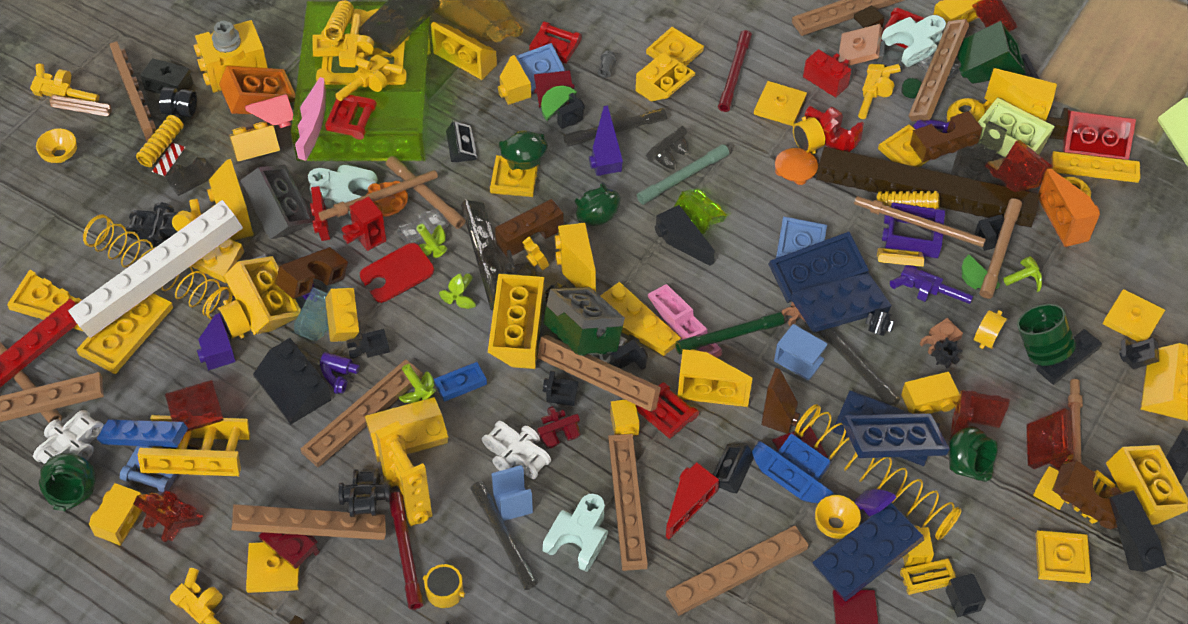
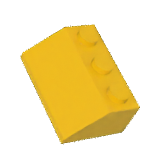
[431,22,497,80]
[207,159,253,241]
[224,256,303,335]
[1140,343,1188,421]
[365,397,448,463]
[1106,445,1188,525]

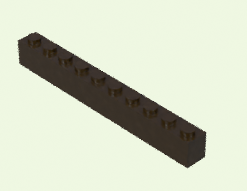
[816,147,1040,228]

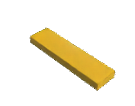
[1051,151,1140,183]

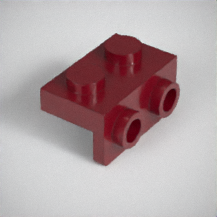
[258,532,320,569]

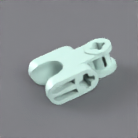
[881,15,946,67]
[308,165,378,214]
[543,494,608,572]

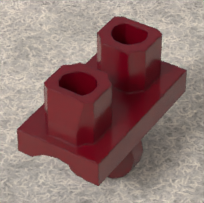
[536,406,580,449]

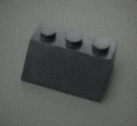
[253,338,331,425]

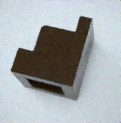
[853,5,885,28]
[1046,108,1068,140]

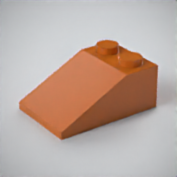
[219,66,297,114]
[1038,169,1100,247]

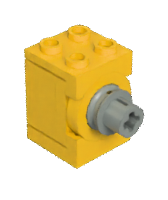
[193,20,267,93]

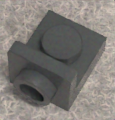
[874,41,904,73]

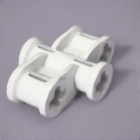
[33,410,104,464]
[482,421,551,479]

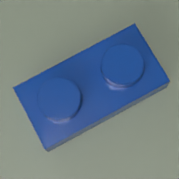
[434,362,487,402]

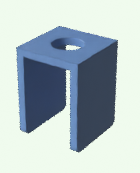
[774,324,827,380]
[491,465,533,522]

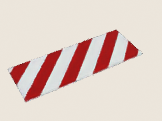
[152,143,185,176]

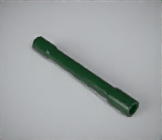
[675,312,785,355]

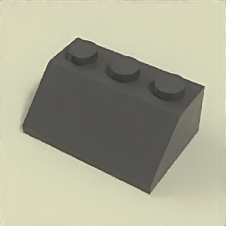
[240,164,314,239]

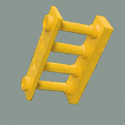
[137,415,250,476]
[375,421,432,527]

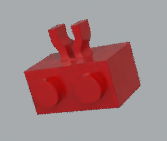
[803,49,852,98]
[341,196,386,251]

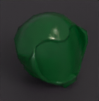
[499,130,548,170]
[574,183,621,226]
[948,426,998,482]
[38,453,96,512]

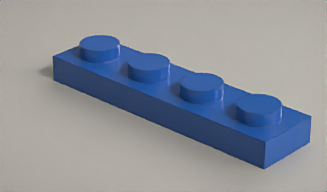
[97,420,188,448]

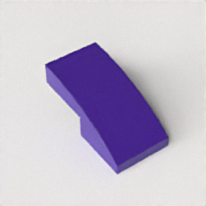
[853,489,897,517]

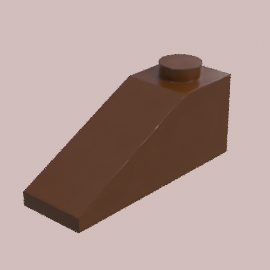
[761,368,800,434]

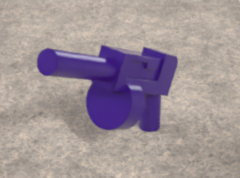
[890,265,973,304]

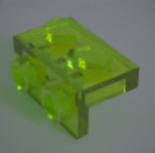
[674,189,727,234]

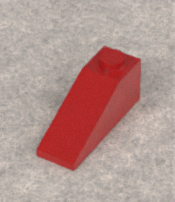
[666,462,719,540]

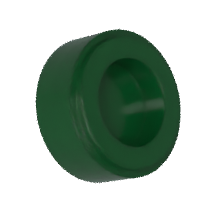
[901,78,922,99]

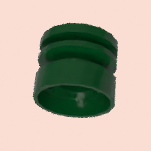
[1016,304,1076,366]

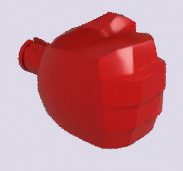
[804,106,864,152]

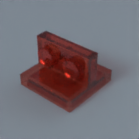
[1026,408,1074,469]

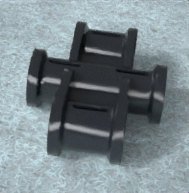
[126,202,178,248]
[338,468,391,517]

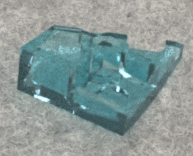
[294,287,329,341]

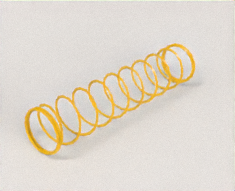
[83,214,233,320]
[794,404,962,540]

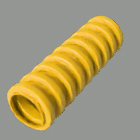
[324,0,354,42]
[136,115,184,167]
[877,191,939,209]

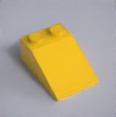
[984,68,1057,122]
[555,223,596,292]
[678,349,752,407]

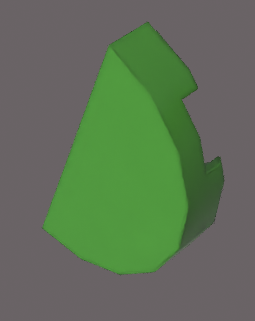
[541,86,577,121]
[961,255,1000,290]

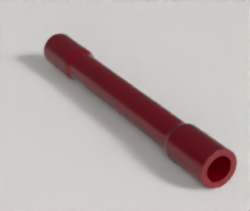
[718,30,752,112]
[389,492,423,610]

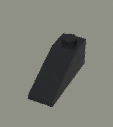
[655,205,715,266]
[1109,490,1167,572]

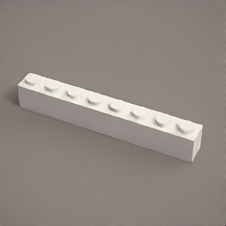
[68,200,243,338]

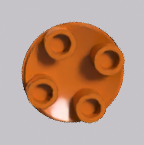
[775,148,818,185]
[366,181,408,216]

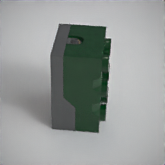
[543,287,625,356]

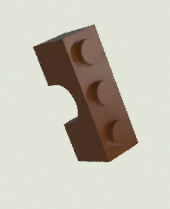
[910,111,983,162]
[495,199,564,258]
[275,247,348,299]
[1052,460,1123,530]

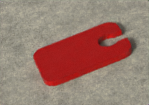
[360,243,434,303]

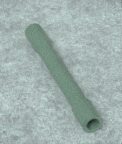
[637,144,729,205]

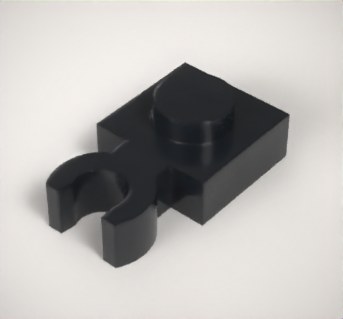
[346,329,390,359]

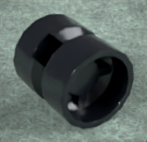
[159,87,197,117]

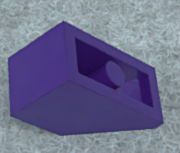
[197,313,235,371]

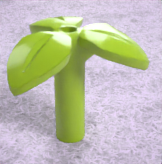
[416,224,447,258]
[1003,256,1042,292]
[439,273,476,309]
[399,364,436,403]

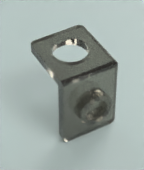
[970,121,1007,163]
[504,250,537,277]

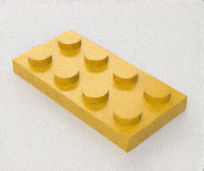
[76,293,173,374]

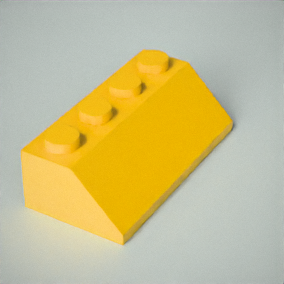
[488,274,545,369]

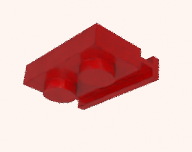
[310,186,330,241]

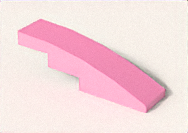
[295,77,326,161]
[648,284,722,358]

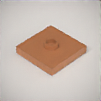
[839,24,882,66]

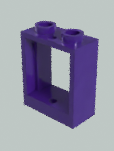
[882,203,945,258]

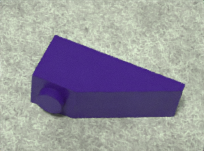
[589,105,623,176]

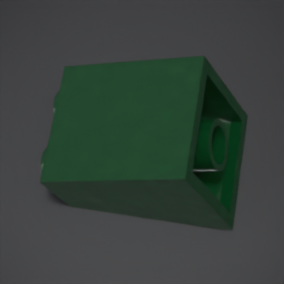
[957,21,1026,84]

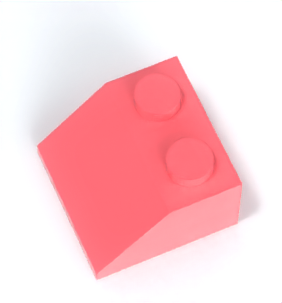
[245,94,295,128]

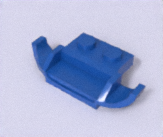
[752,433,836,503]

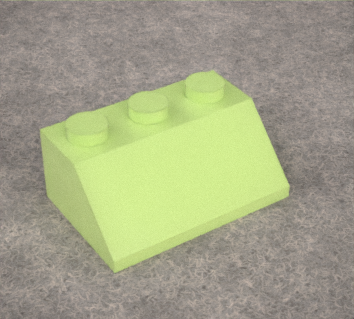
[978,98,1055,169]
[1157,98,1188,166]

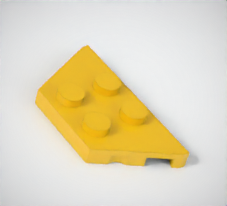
[191,238,244,283]

